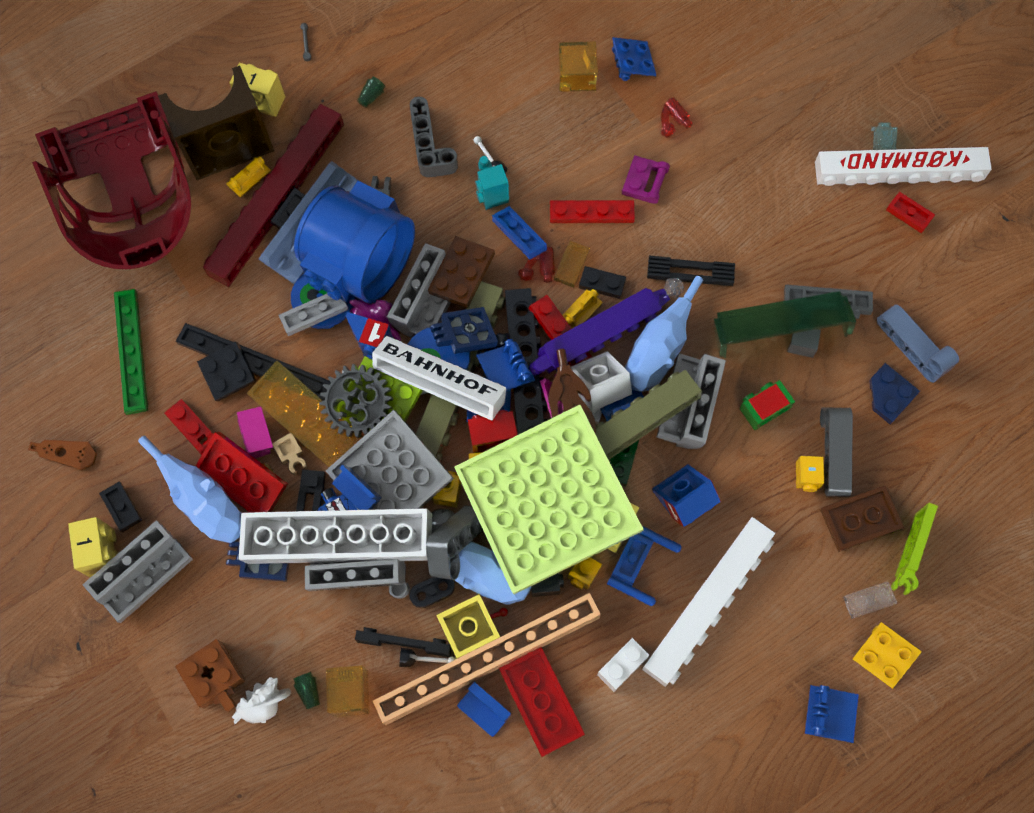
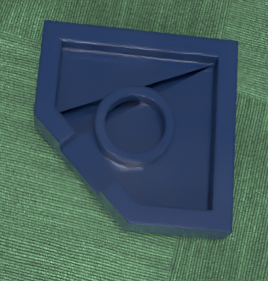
[869,363,920,425]

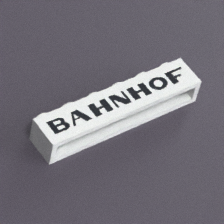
[373,336,506,420]

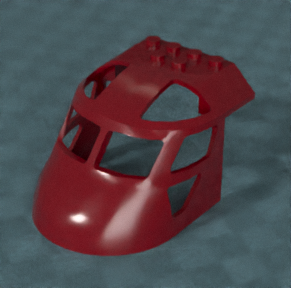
[32,91,191,269]

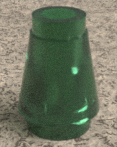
[357,76,385,108]
[293,672,320,709]

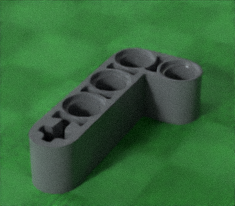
[410,97,458,177]
[820,407,853,497]
[426,505,483,580]

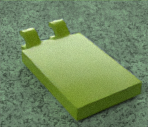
[891,503,938,595]

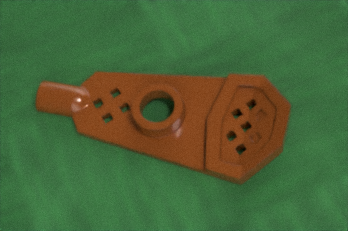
[28,440,97,470]

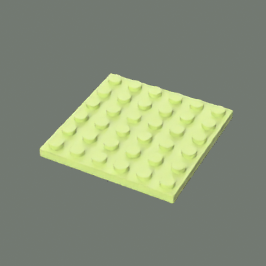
[454,405,644,594]

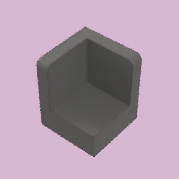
[787,325,821,358]

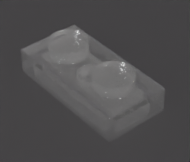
[843,581,897,619]

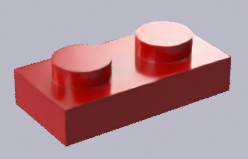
[886,191,935,234]

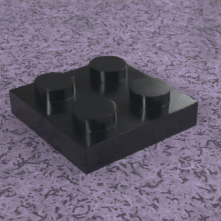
[197,342,256,401]

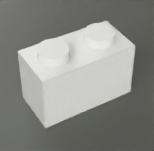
[597,638,649,692]

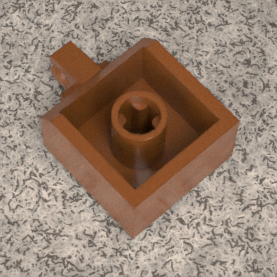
[175,639,245,713]

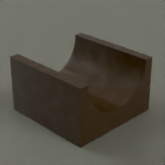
[158,65,274,181]

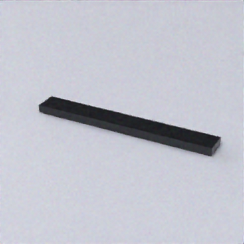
[175,323,331,402]

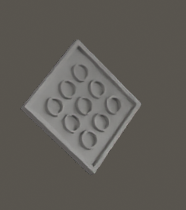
[326,410,454,510]

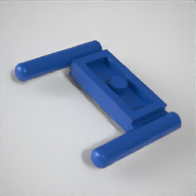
[607,526,682,606]

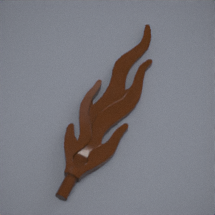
[548,349,596,435]

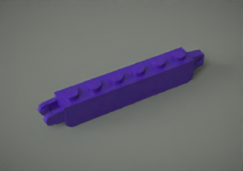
[529,288,670,376]

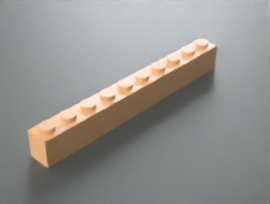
[373,593,601,725]

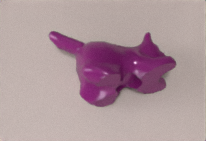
[349,300,401,341]

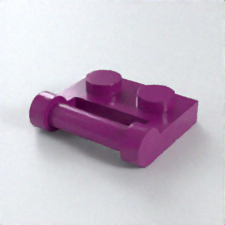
[622,155,670,204]

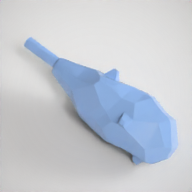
[624,276,703,392]
[138,436,241,543]
[455,541,531,605]

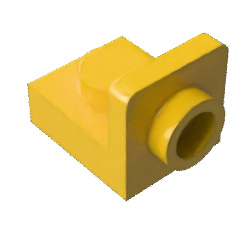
[568,557,602,590]

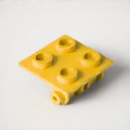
[853,622,922,689]

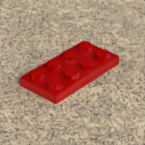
[196,431,288,513]
[499,647,585,757]

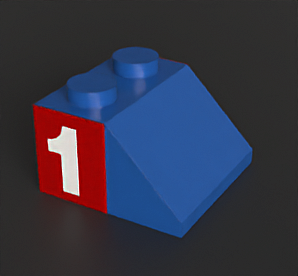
[346,312,393,359]
[652,464,721,527]

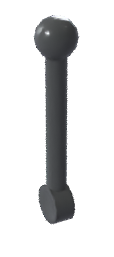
[300,23,311,61]

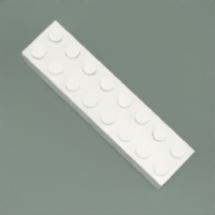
[239,509,432,564]

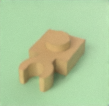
[272,433,307,475]

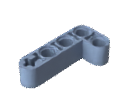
[877,305,959,383]

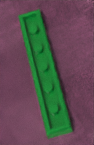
[114,289,148,415]

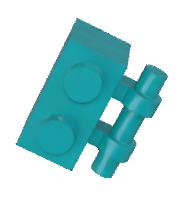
[475,156,509,210]

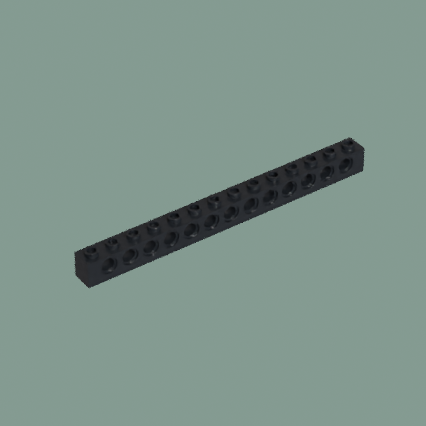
[505,288,564,597]

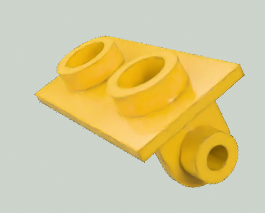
[226,156,271,198]
[563,289,603,328]

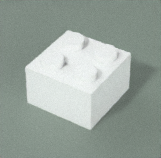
[571,351,632,411]

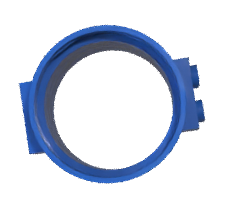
[294,181,415,303]

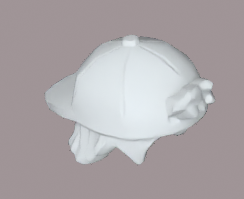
[232,677,291,724]

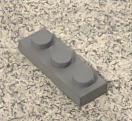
[279,294,348,336]

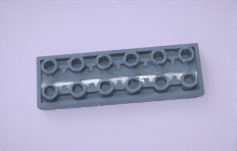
[258,161,359,284]

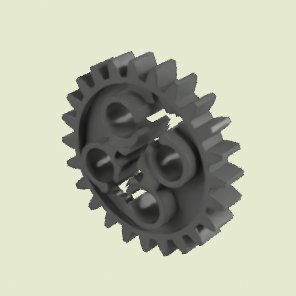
[319,364,393,438]

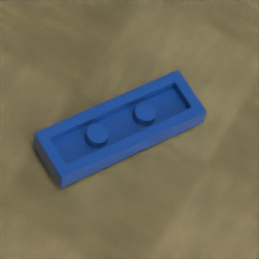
[492,206,547,260]

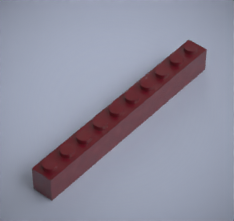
[203,104,344,287]

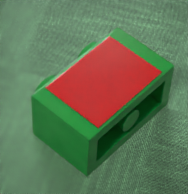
[740,380,795,431]

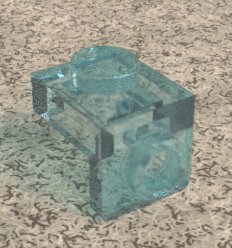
[871,123,898,150]

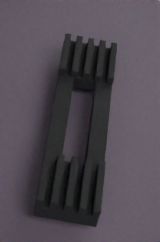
[647,255,735,286]
[296,470,326,512]
[355,627,452,657]

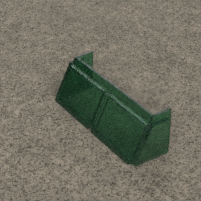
[713,291,856,358]

